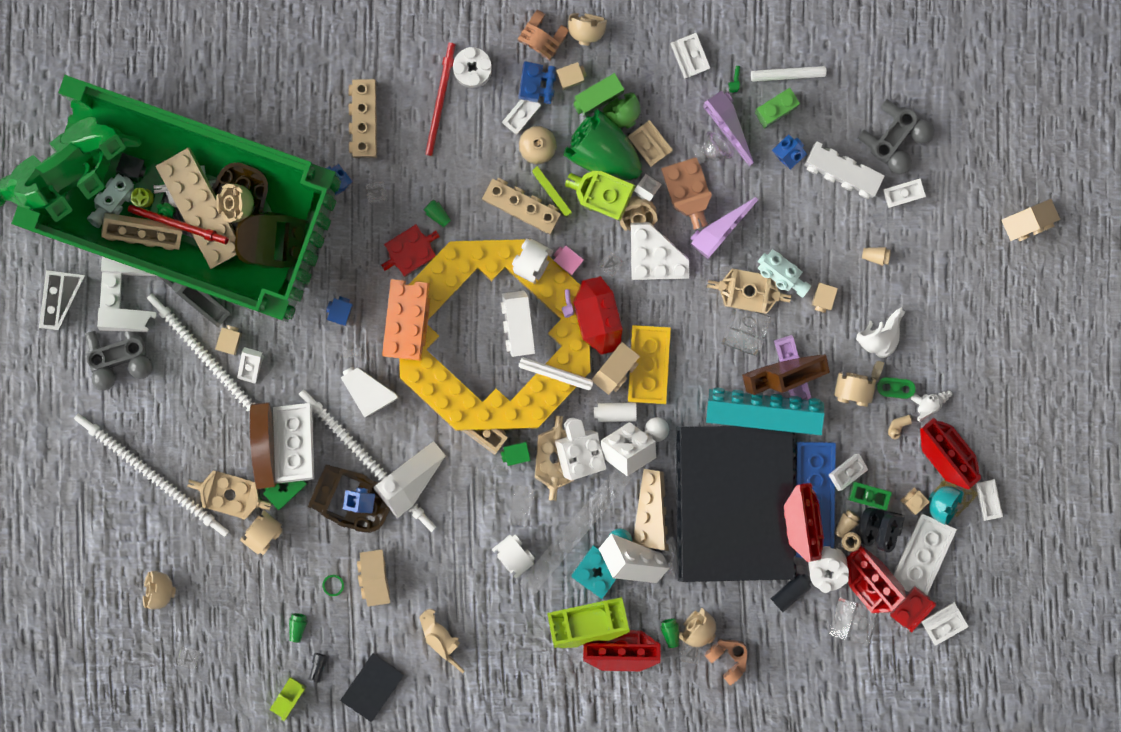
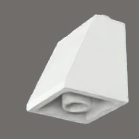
[341,366,399,418]

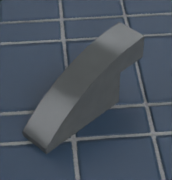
[158,276,231,327]

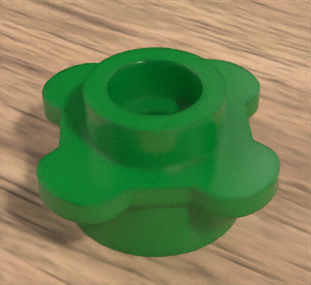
[157,203,176,219]

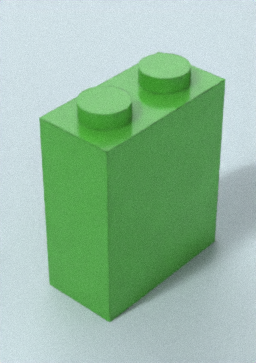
[573,73,624,117]
[754,88,800,129]

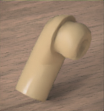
[888,415,912,439]

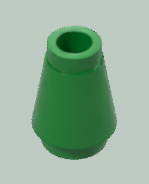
[423,199,451,227]
[289,613,308,643]
[660,618,679,648]

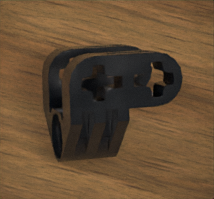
[857,507,905,553]

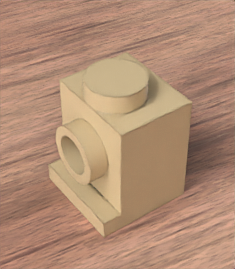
[900,487,929,515]

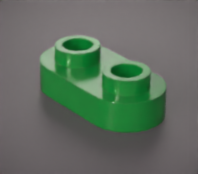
[877,377,916,399]

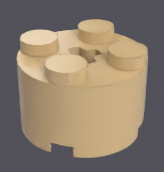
[834,372,876,407]
[240,510,282,555]

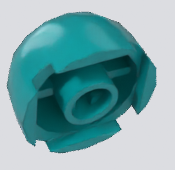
[928,486,964,525]

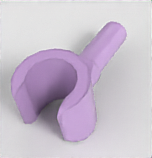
[562,289,574,318]

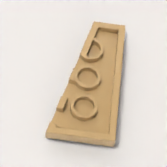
[633,469,669,551]

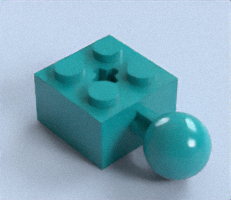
[571,528,632,599]

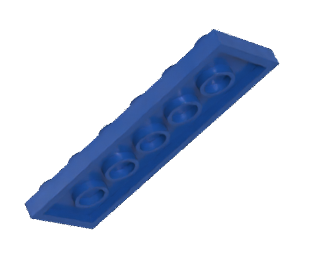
[795,442,836,558]

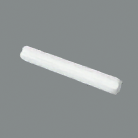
[751,66,827,82]
[519,357,593,390]

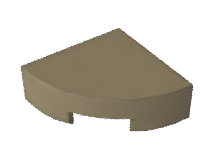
[870,361,884,381]

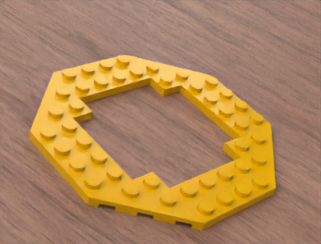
[399,239,591,431]

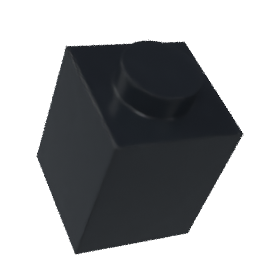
[116,153,147,183]

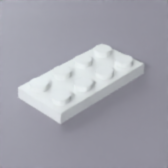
[273,403,314,483]
[893,513,957,595]

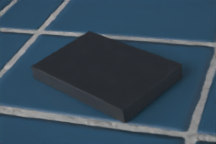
[340,653,405,722]

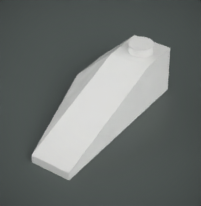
[374,441,445,518]

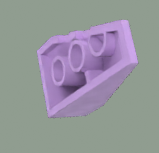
[703,91,754,167]
[690,197,758,259]

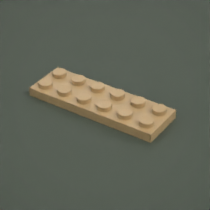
[155,148,237,269]

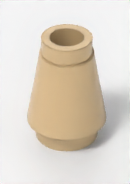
[862,247,891,266]
[834,510,860,538]
[842,532,861,552]

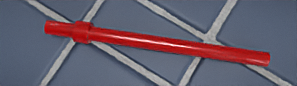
[425,43,456,156]
[128,205,229,245]

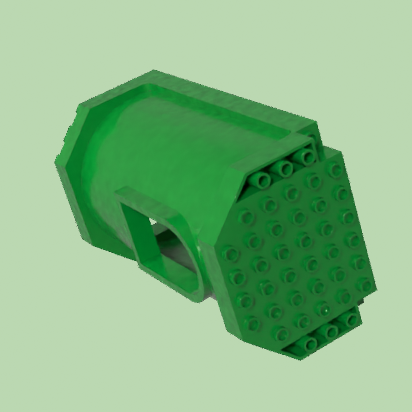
[11,75,341,322]

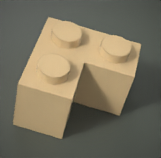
[1002,199,1060,241]
[592,342,640,395]
[357,550,390,607]

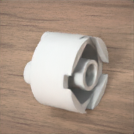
[453,47,492,88]
[512,239,553,284]
[492,535,534,579]
[809,546,849,593]

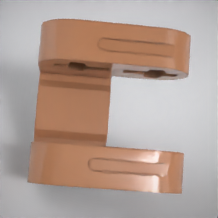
[517,9,569,61]
[705,639,747,685]

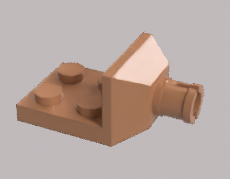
[661,157,712,230]

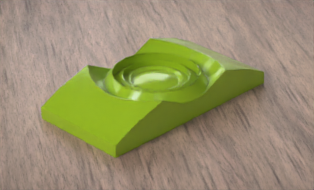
[547,597,630,648]

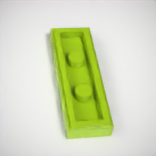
[532,166,572,217]

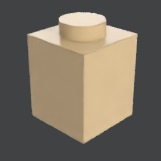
[556,62,587,90]
[811,283,838,313]
[215,325,242,355]

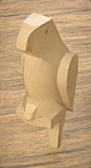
[419,609,465,673]

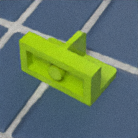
[269,677,307,721]

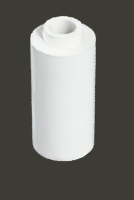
[594,402,636,422]

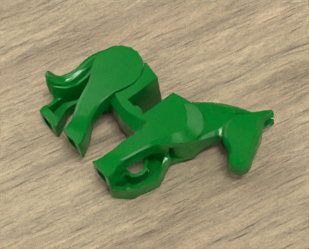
[0,117,142,222]

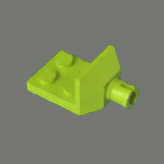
[565,171,636,221]

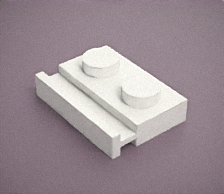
[670,33,710,79]
[921,602,969,646]

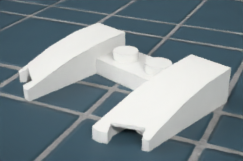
[97,257,157,332]

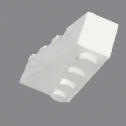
[804,141,884,199]

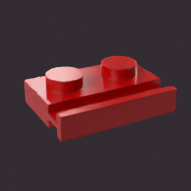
[890,586,936,633]

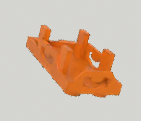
[382,279,431,361]

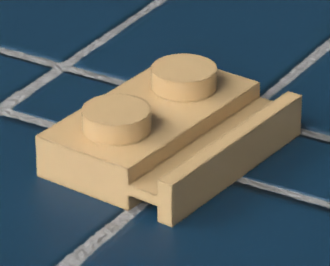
[628,120,673,168]

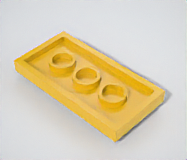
[628,325,671,404]

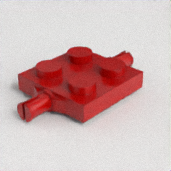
[381,224,440,277]

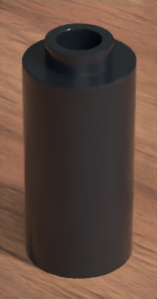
[770,573,812,613]

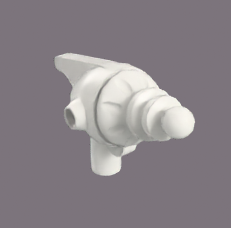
[911,391,952,422]

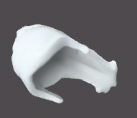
[856,307,905,358]

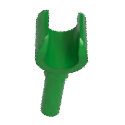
[728,66,740,93]

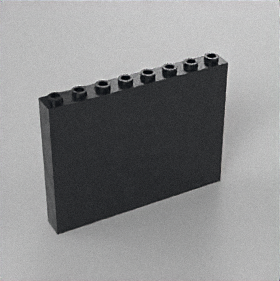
[676,426,797,582]

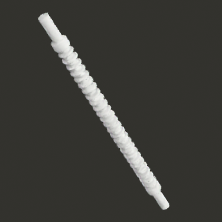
[147,293,256,411]
[299,389,436,532]
[74,413,229,537]

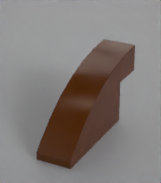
[742,354,830,395]
[250,402,277,489]

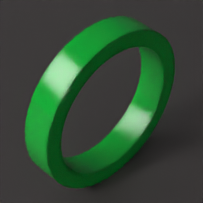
[322,575,344,596]

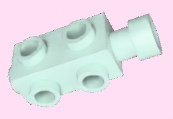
[87,174,134,228]
[758,249,811,298]

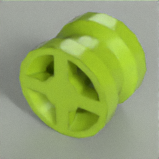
[130,188,154,208]

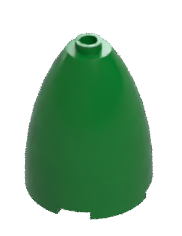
[564,109,642,181]

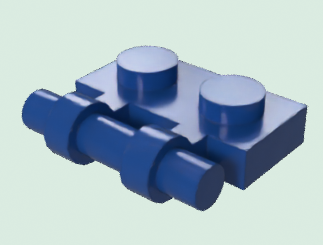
[518,61,557,104]

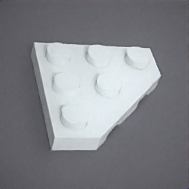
[631,222,689,280]

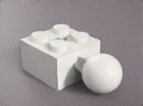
[601,417,669,476]

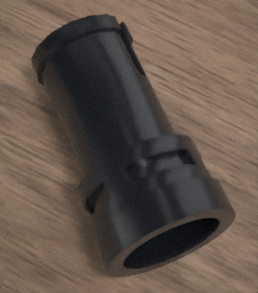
[308,653,329,683]

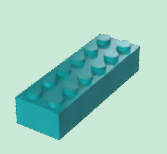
[706,388,825,435]

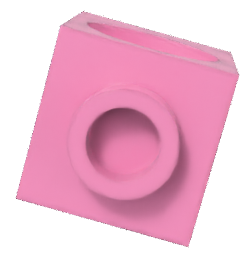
[553,246,584,276]

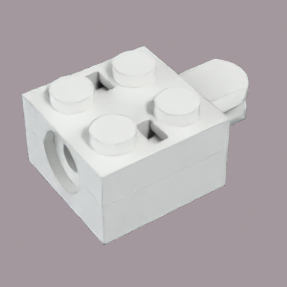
[555,418,606,481]

